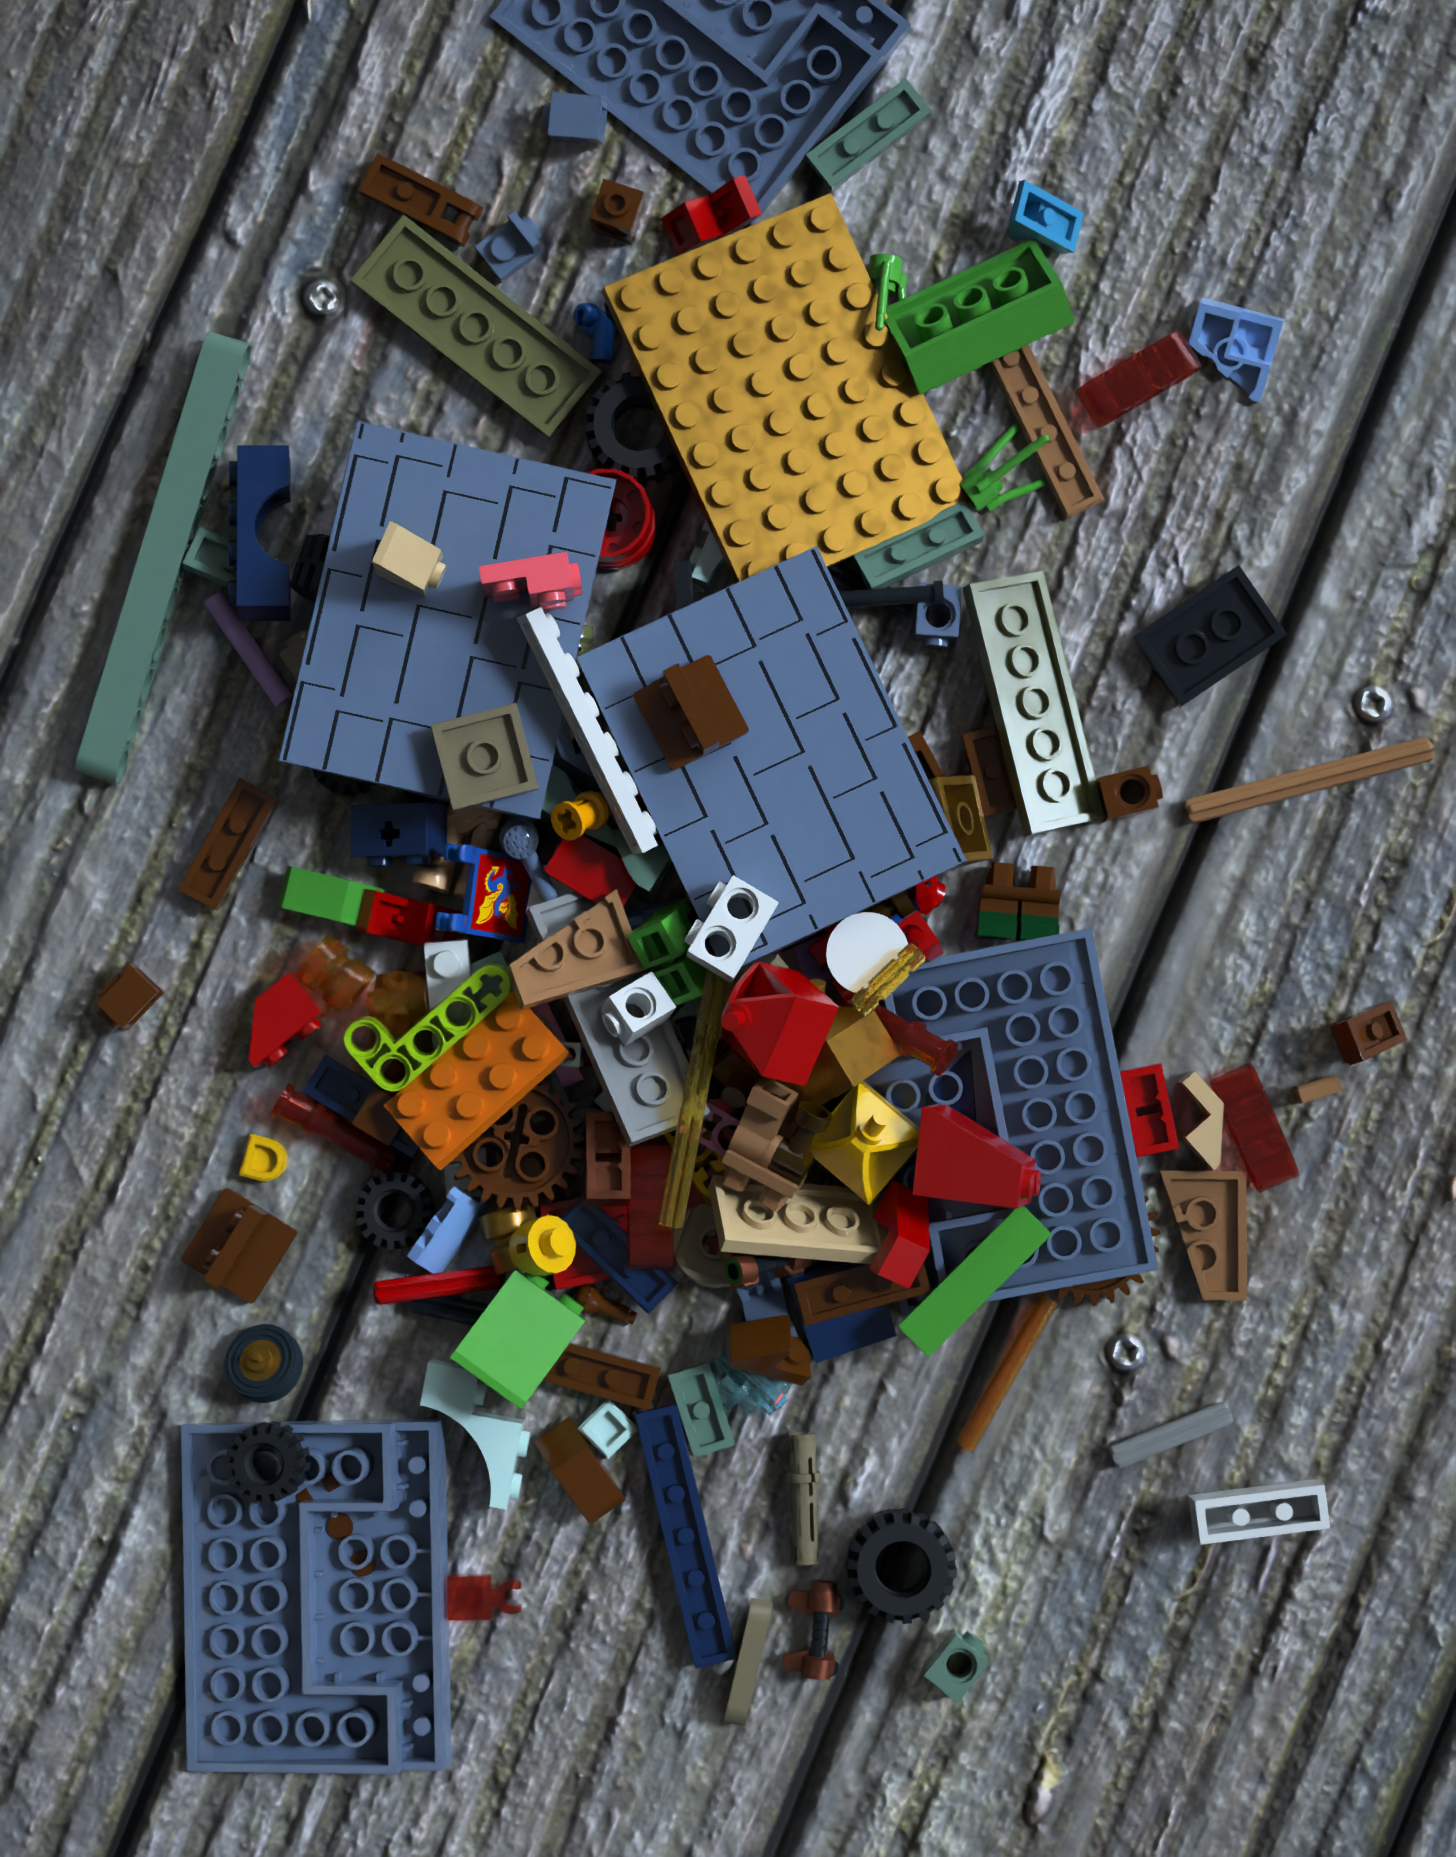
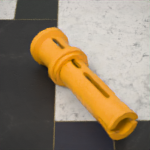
[551,777,644,840]

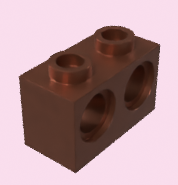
[584,1112,631,1206]

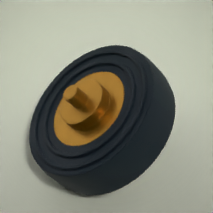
[224,1324,303,1403]

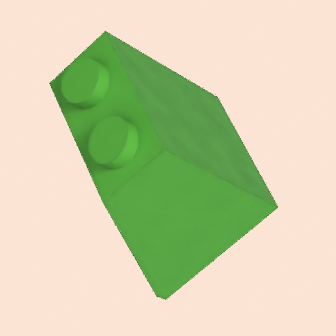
[450,1269,587,1409]

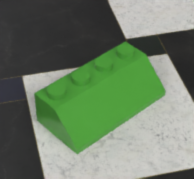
[885,238,1075,394]

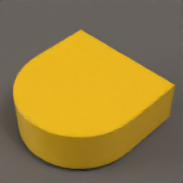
[239,1133,288,1181]

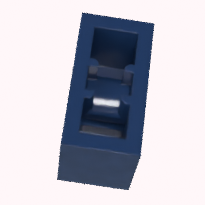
[350,802,447,867]

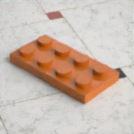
[383,990,571,1171]

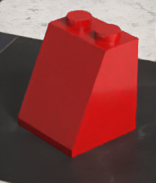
[912,1104,1041,1209]

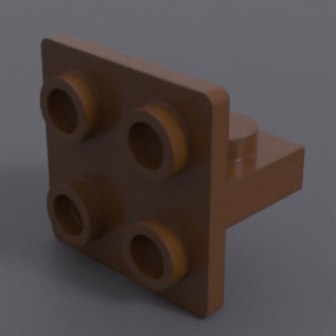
[633,655,749,771]
[181,1188,298,1304]

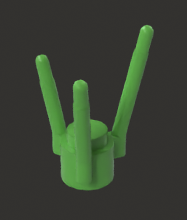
[866,254,907,331]
[959,423,1049,512]

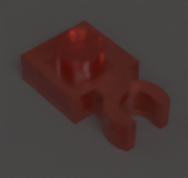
[447,1574,522,1620]

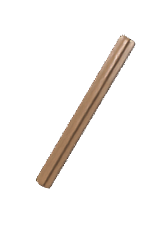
[1185,737,1434,824]

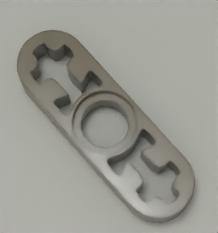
[723,1597,773,1726]

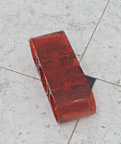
[1075,330,1202,429]
[1210,1062,1299,1193]
[627,1145,674,1268]

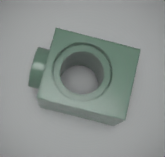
[921,1629,990,1703]

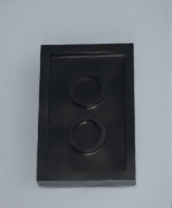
[1132,565,1287,708]

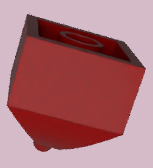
[720,961,839,1086]

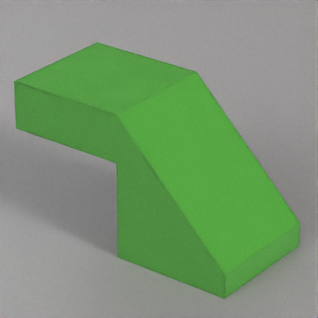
[277,866,385,927]

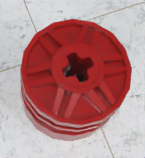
[588,469,657,570]

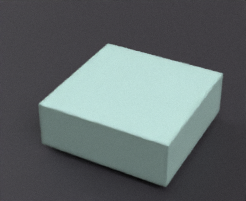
[578,1399,638,1459]

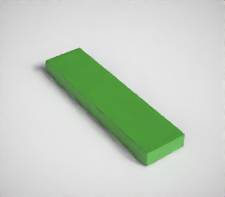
[898,1206,1052,1358]

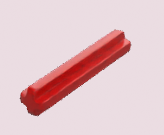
[373,1266,500,1305]

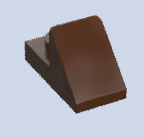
[1330,1000,1407,1065]
[726,1315,811,1386]

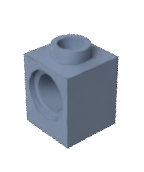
[542,92,608,145]
[913,583,962,649]

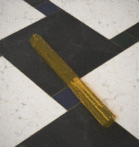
[659,970,729,1229]

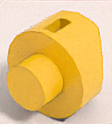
[509,1215,576,1276]

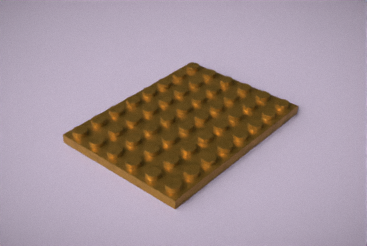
[601,193,972,584]

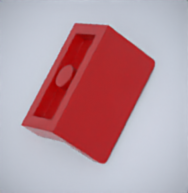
[544,835,637,906]

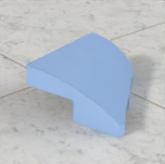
[1188,298,1284,403]
[407,1186,490,1274]

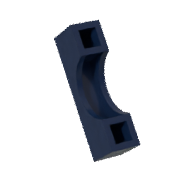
[228,445,291,621]

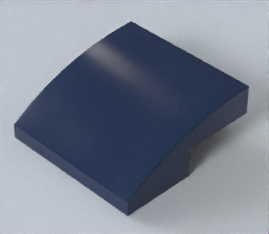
[787,1261,897,1363]

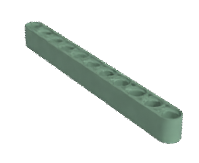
[75,332,252,785]

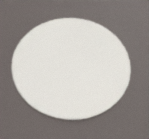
[826,912,909,995]

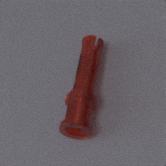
[833,992,958,1076]
[270,1083,399,1173]

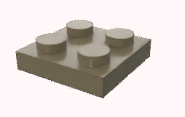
[431,703,539,811]

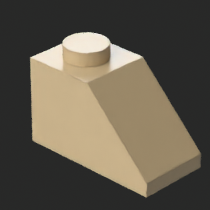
[372,521,447,597]

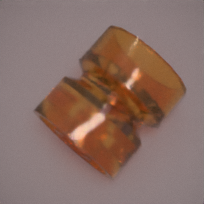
[294,934,376,1014]

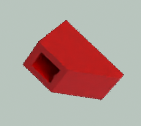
[249,972,326,1068]

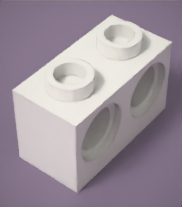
[684,875,779,983]

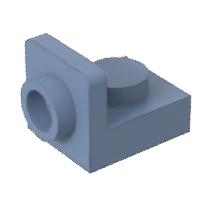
[475,210,542,283]

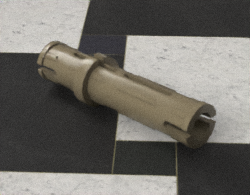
[786,1431,820,1565]

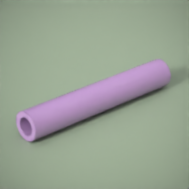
[204,592,293,708]

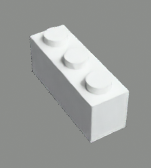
[1188,1479,1330,1545]

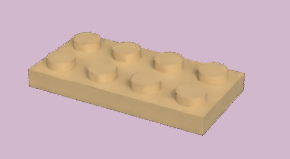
[708,1175,887,1264]

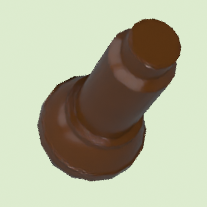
[573,1285,637,1324]

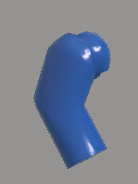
[573,303,615,364]

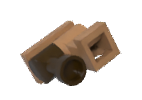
[722,1077,832,1212]

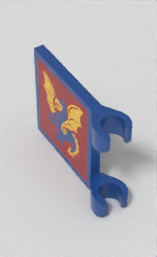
[435,843,532,943]

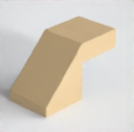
[1177,1071,1224,1170]

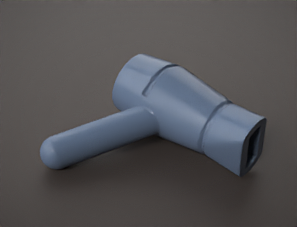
[499,816,557,902]

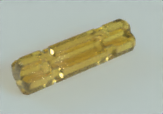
[851,943,925,1016]

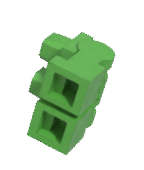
[626,899,717,1006]

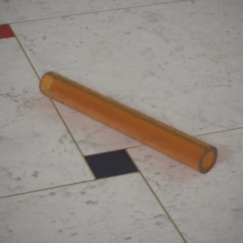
[955,1293,1059,1452]

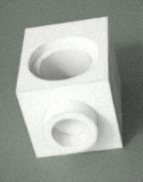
[601,971,676,1046]

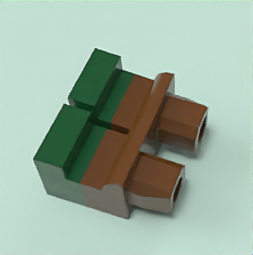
[974,862,1061,941]

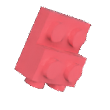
[479,552,582,612]

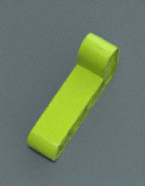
[344,963,511,1092]

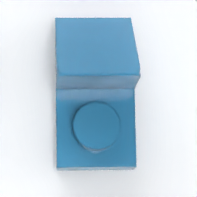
[1009,180,1084,254]

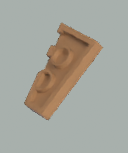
[506,889,645,1010]
[1160,1170,1247,1301]

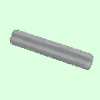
[1109,1402,1233,1468]

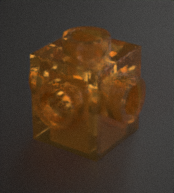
[367,970,430,1034]

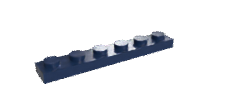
[635,1403,737,1669]

